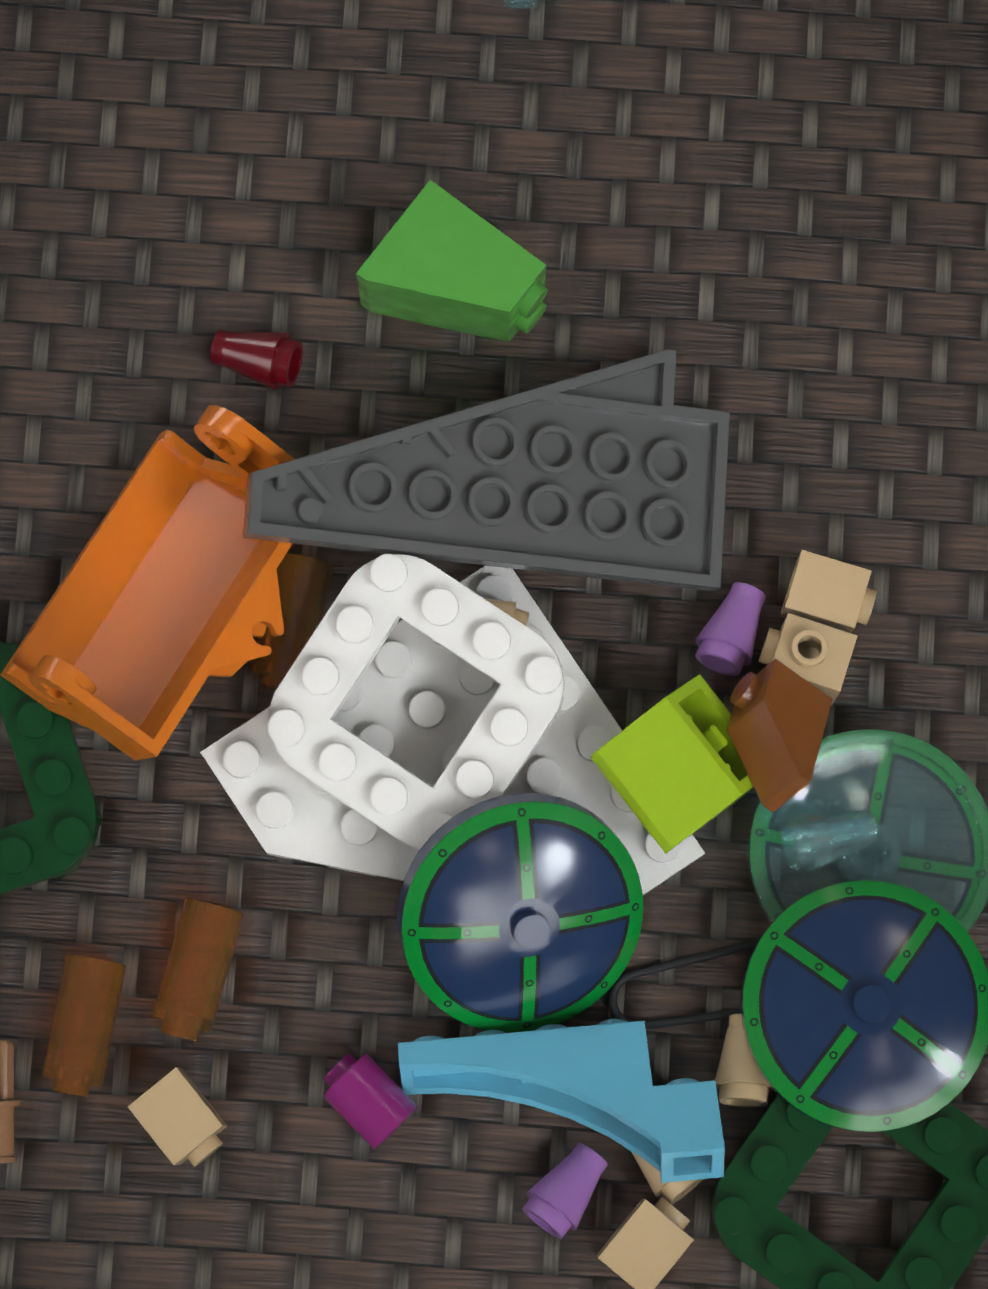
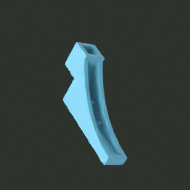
[398,1019,725,1183]

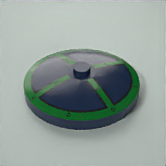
[397,793,643,1033]
[741,880,988,1132]

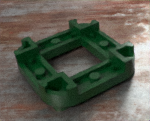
[0,642,102,896]
[711,1094,988,1289]

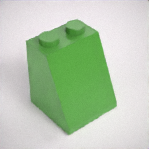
[356,180,548,343]

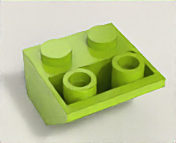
[590,674,754,854]

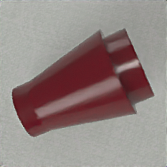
[210,329,303,390]

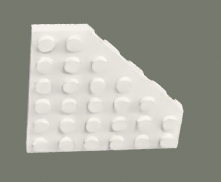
[200,566,705,896]

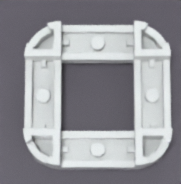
[267,554,565,849]

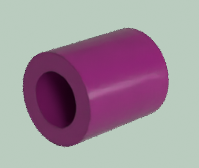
[323,1053,418,1150]

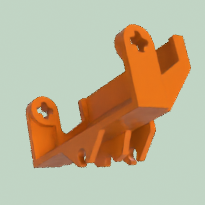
[0,405,295,760]

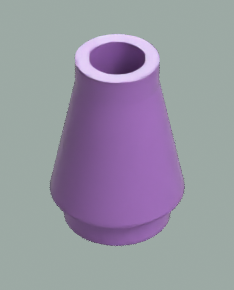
[695,582,766,676]
[522,1143,608,1239]

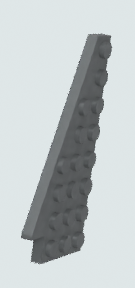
[243,349,730,592]

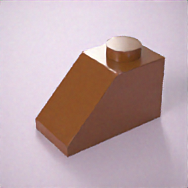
[727,659,832,813]

